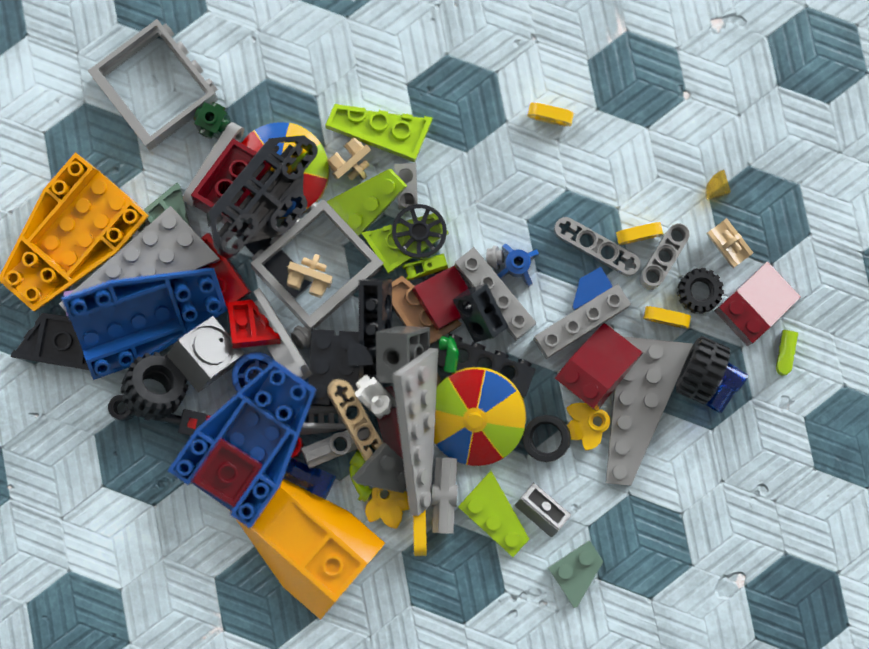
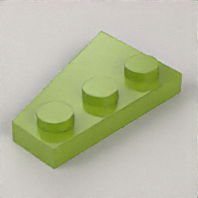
[361,213,449,274]

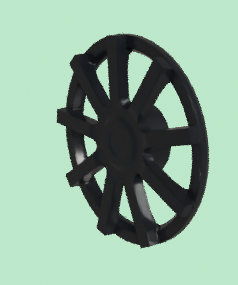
[392,204,447,259]

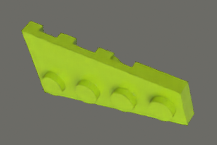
[325,104,433,162]

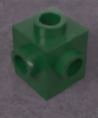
[193,102,231,139]

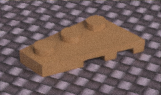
[392,276,462,345]

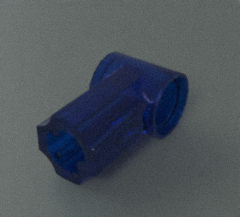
[706,362,749,413]
[283,458,336,499]

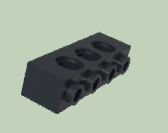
[359,278,392,380]
[438,333,536,399]

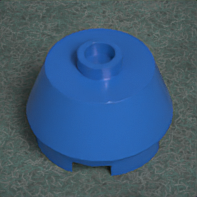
[231,352,274,393]

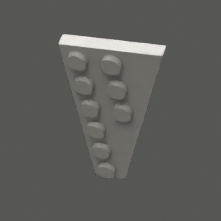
[59,206,221,311]
[606,336,693,486]
[393,348,438,516]

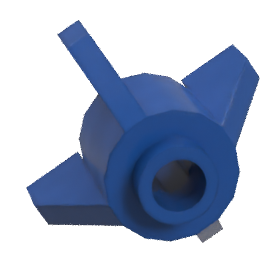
[497,243,539,287]

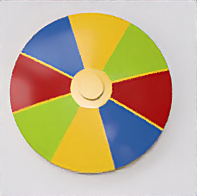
[241,122,329,219]
[434,367,526,466]

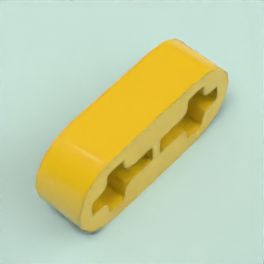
[527,102,574,127]
[616,222,663,245]
[643,306,691,329]
[413,510,427,556]

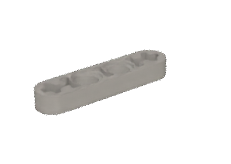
[183,122,244,208]
[554,217,640,276]

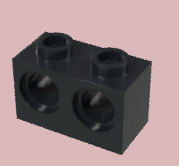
[452,283,508,343]

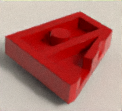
[227,300,280,349]

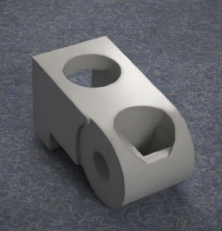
[394,163,418,210]

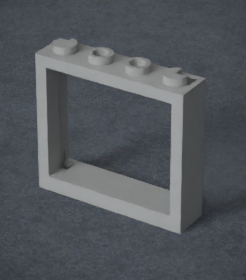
[88,19,218,151]
[251,200,384,332]

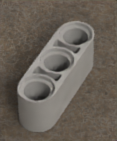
[640,223,690,290]

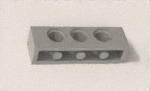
[455,247,536,341]
[533,284,631,359]

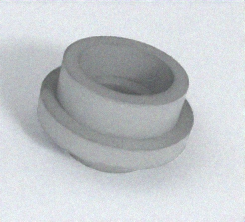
[486,245,504,270]
[291,325,312,349]

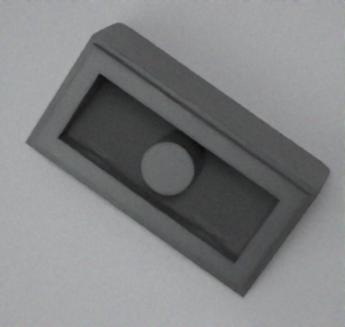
[515,483,571,537]

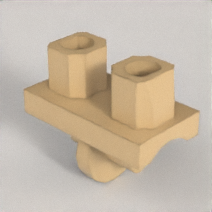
[327,138,371,181]
[706,218,753,268]
[287,254,333,298]

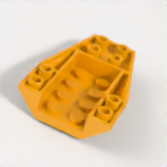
[0,152,149,312]
[230,478,385,620]

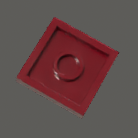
[412,265,468,331]
[192,438,263,507]

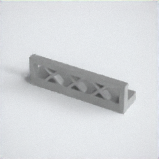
[253,288,313,380]

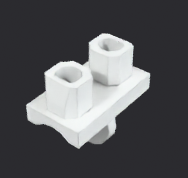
[355,375,396,419]

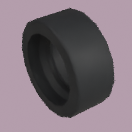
[522,415,571,462]

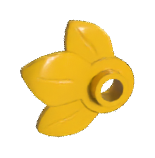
[566,402,610,450]
[365,487,409,529]

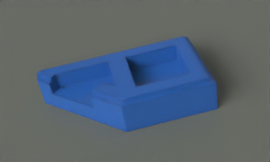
[572,267,613,310]

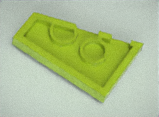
[326,169,407,237]
[458,471,529,557]

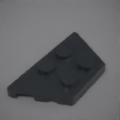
[11,313,90,371]

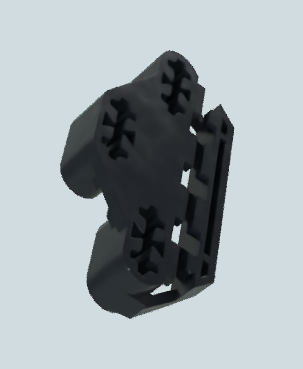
[206,135,318,258]

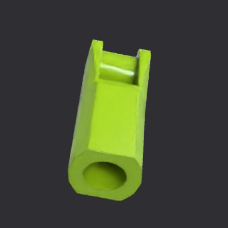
[402,253,448,281]
[776,330,798,376]

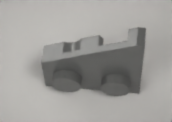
[352,442,407,493]

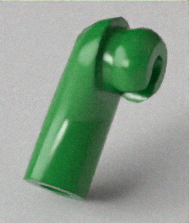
[439,336,459,373]

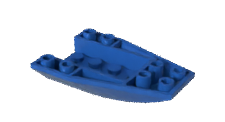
[61,268,228,380]
[168,360,316,529]

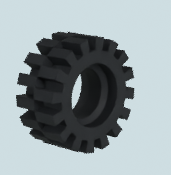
[677,268,724,314]

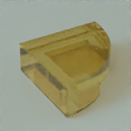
[705,170,731,200]

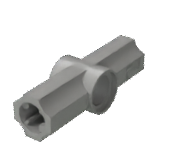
[301,427,375,468]
[432,458,457,534]

